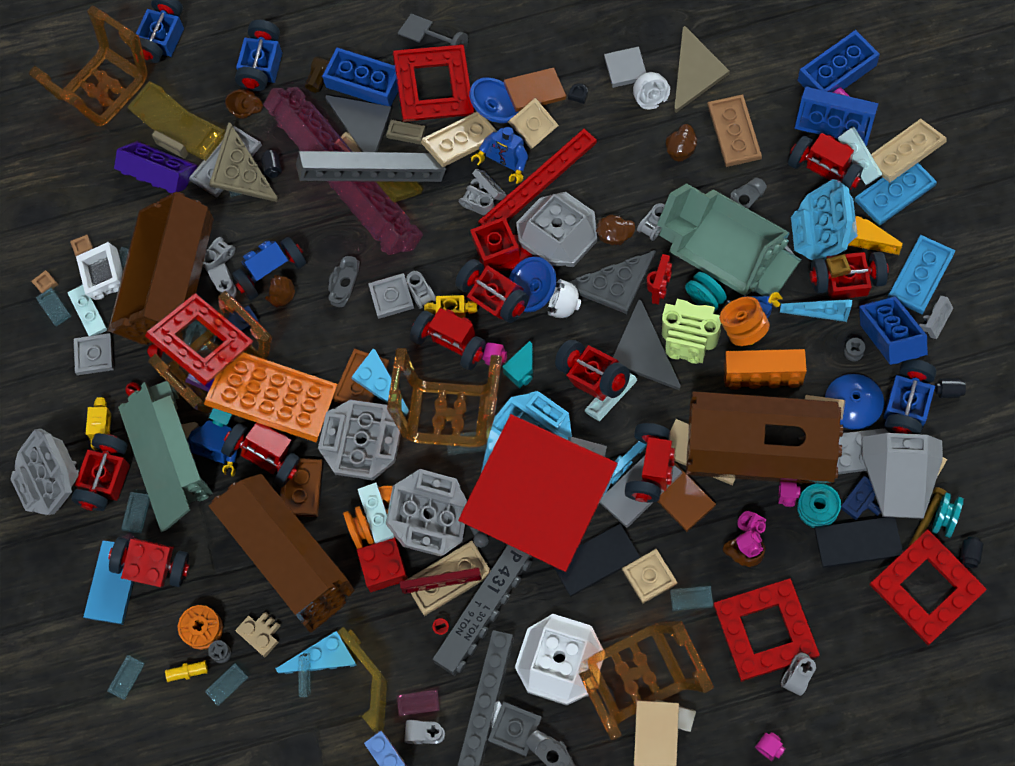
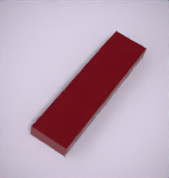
[400,568,482,594]

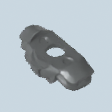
[729,178,767,209]
[328,256,360,307]
[526,730,576,766]

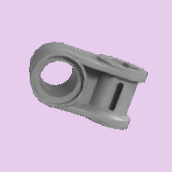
[458,185,495,216]
[637,204,665,241]
[203,237,236,272]
[208,263,237,300]
[406,271,436,309]
[781,653,816,696]
[404,720,445,744]

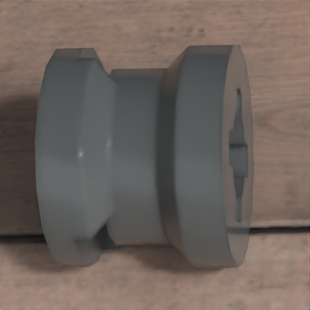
[844,338,865,361]
[208,640,232,663]

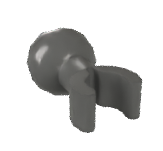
[469,526,488,548]

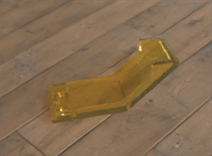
[128,81,225,161]
[337,627,387,734]

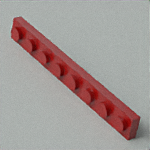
[478,129,597,226]

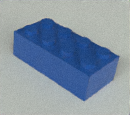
[798,30,880,92]
[322,48,398,107]
[795,87,878,146]
[859,296,928,365]

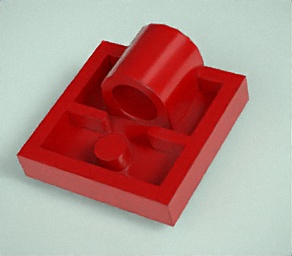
[647,254,672,305]

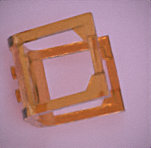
[29,6,148,126]
[148,291,272,414]
[387,348,502,447]
[578,621,714,740]

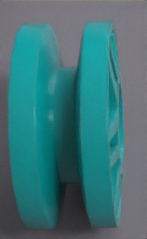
[685,272,727,312]
[797,483,841,528]
[932,492,964,538]

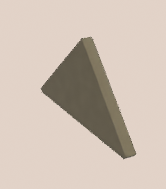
[674,26,729,113]
[209,123,278,202]

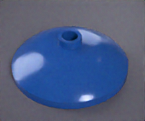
[469,77,519,123]
[509,257,556,312]
[825,374,884,430]

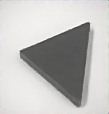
[325,95,392,152]
[569,250,656,314]
[613,300,681,390]

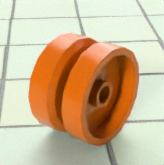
[719,296,770,346]

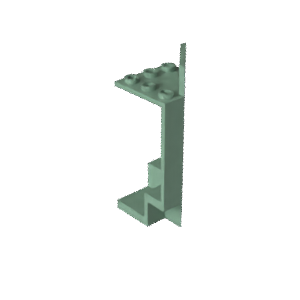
[657,184,802,296]
[118,380,213,532]

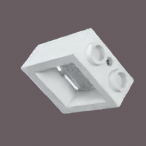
[76,242,123,300]

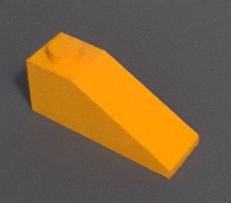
[848,216,903,255]

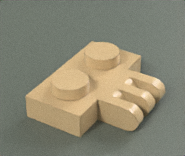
[235,612,280,657]

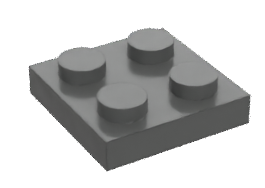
[488,702,542,757]

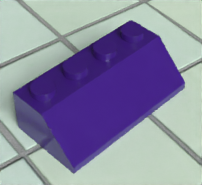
[114,141,198,193]

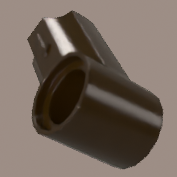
[305,57,330,93]

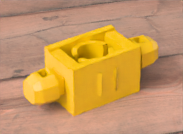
[424,295,477,318]
[86,397,111,450]

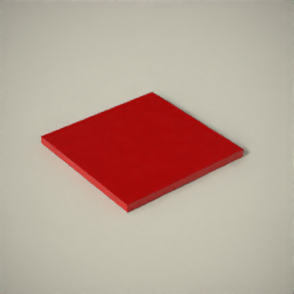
[458,414,618,572]

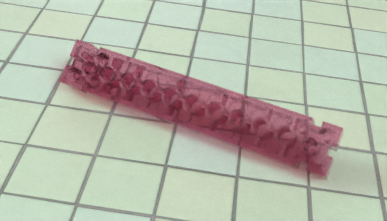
[263,87,423,255]

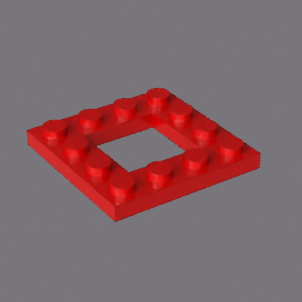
[393,45,474,122]
[145,293,253,386]
[869,530,987,645]
[713,578,820,682]

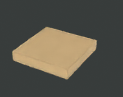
[508,98,559,149]
[622,549,677,604]

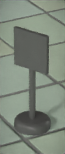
[398,14,468,50]

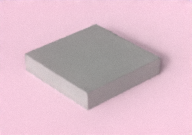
[604,47,646,88]
[368,273,414,319]
[74,333,114,375]

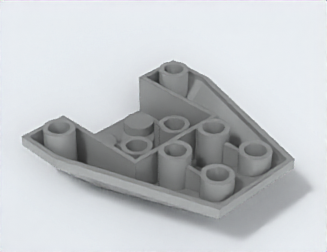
[862,433,943,519]

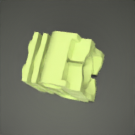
[662,299,721,364]

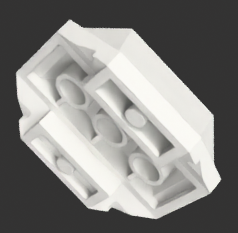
[515,614,605,705]

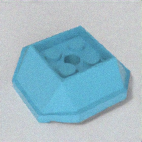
[791,179,858,260]
[487,391,572,453]

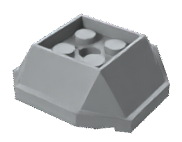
[516,192,597,267]
[318,400,403,480]
[11,429,79,515]
[386,469,467,556]

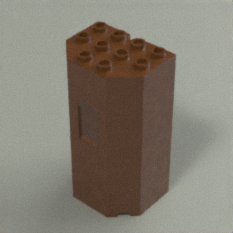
[108,192,214,345]
[686,392,843,485]
[208,474,355,633]

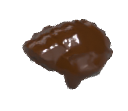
[225,88,263,119]
[666,124,697,162]
[596,215,635,246]
[265,275,295,307]
[723,533,765,567]

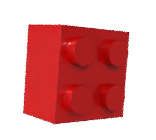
[470,217,520,268]
[357,538,408,593]

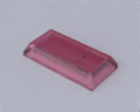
[397,690,440,716]

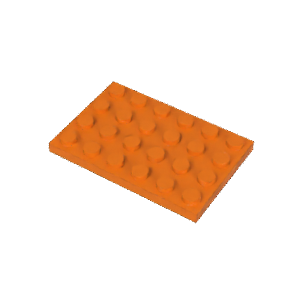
[204,352,338,442]

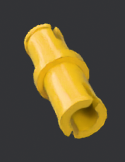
[165,660,208,682]

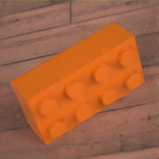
[724,349,806,389]

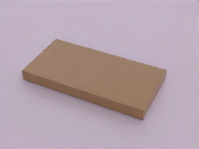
[708,94,762,167]

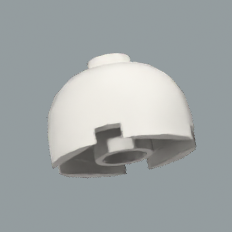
[633,72,670,109]
[548,279,581,318]

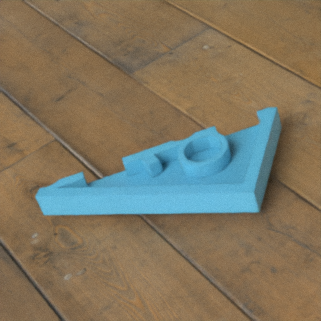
[780,300,852,322]
[352,349,409,416]
[604,441,647,494]
[275,631,357,674]

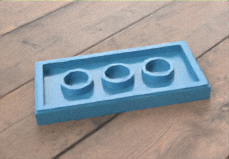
[855,163,937,226]
[887,235,955,314]
[83,541,134,625]

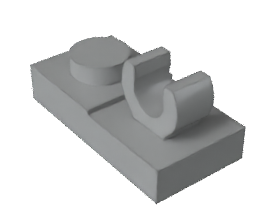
[470,169,507,200]
[919,296,953,339]

